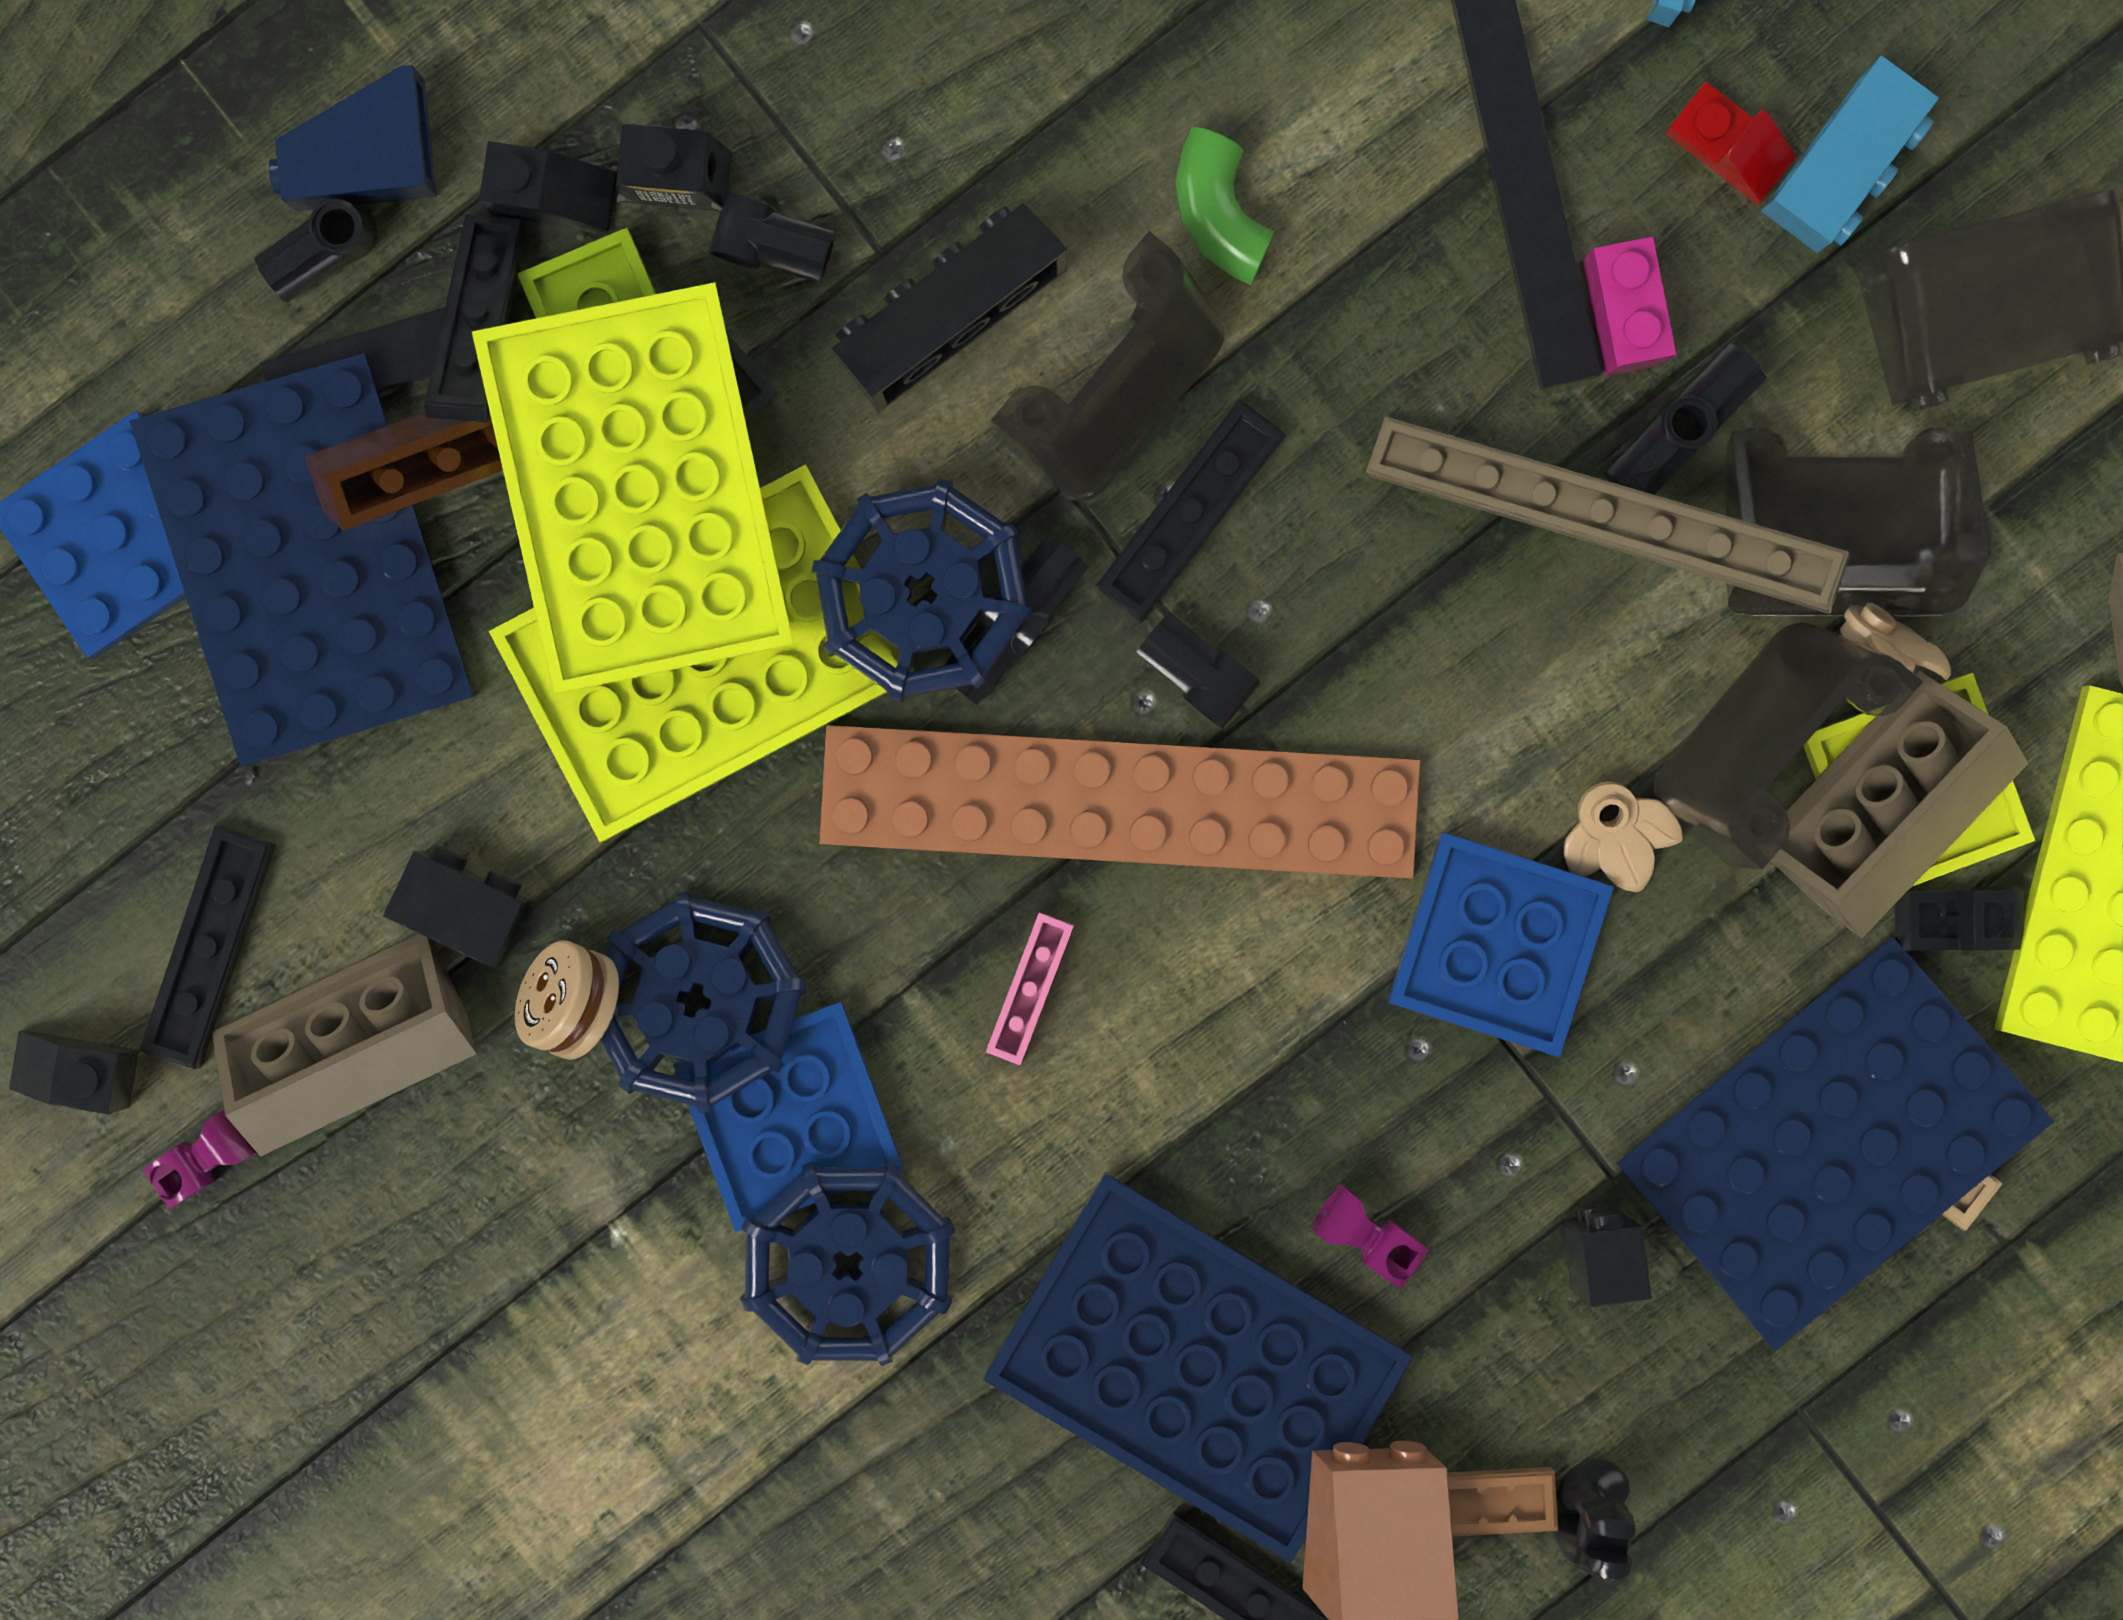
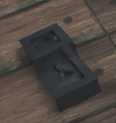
[1895,890,2023,951]

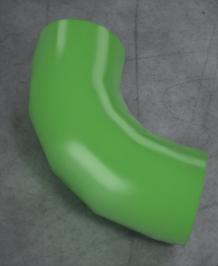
[1174,127,1275,285]

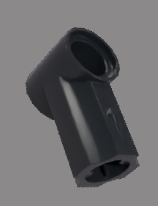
[708,194,836,283]
[254,199,377,303]
[1136,612,1260,729]

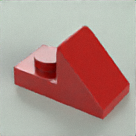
[1665,81,1797,205]

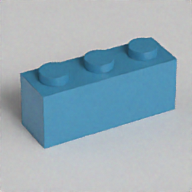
[1761,55,1939,253]

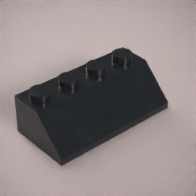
[832,203,1067,413]

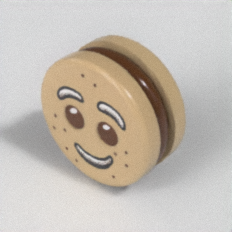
[515,940,619,1060]

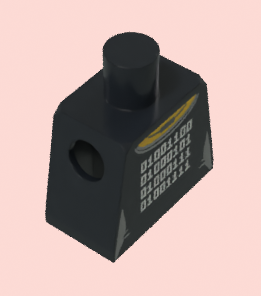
[614,124,732,211]

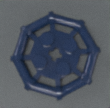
[811,479,1033,702]
[600,891,807,1113]
[740,1161,955,1366]

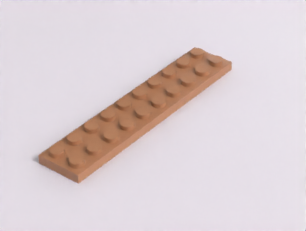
[819,725,1420,879]

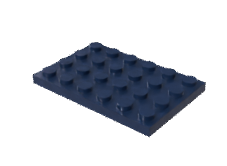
[129,353,475,767]
[1616,936,2055,1351]
[983,1172,1413,1563]

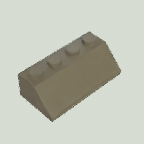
[1755,671,2029,939]
[212,934,477,1157]

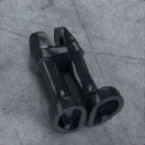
[1553,1458,1636,1583]

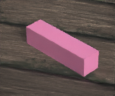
[986,912,1074,1065]

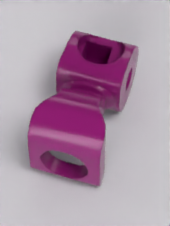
[142,1109,258,1210]
[1309,1183,1430,1290]

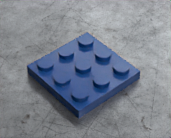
[0,410,186,659]
[1387,832,1614,1057]
[673,1001,904,1233]

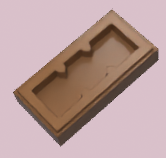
[1447,1467,1558,1537]

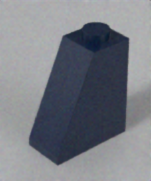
[269,65,437,211]

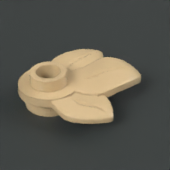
[1840,603,1951,680]
[1564,781,1683,892]

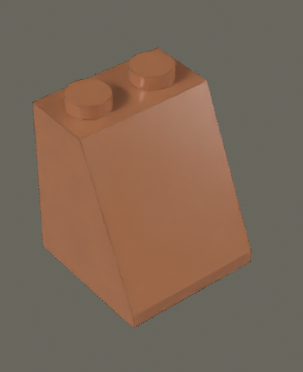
[1303,1441,1459,1620]

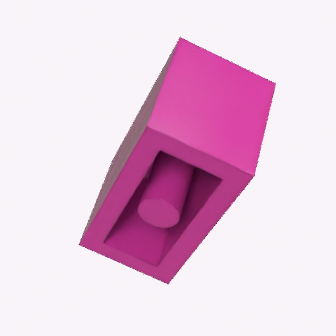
[1582,237,1676,377]

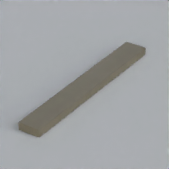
[1366,417,1850,614]

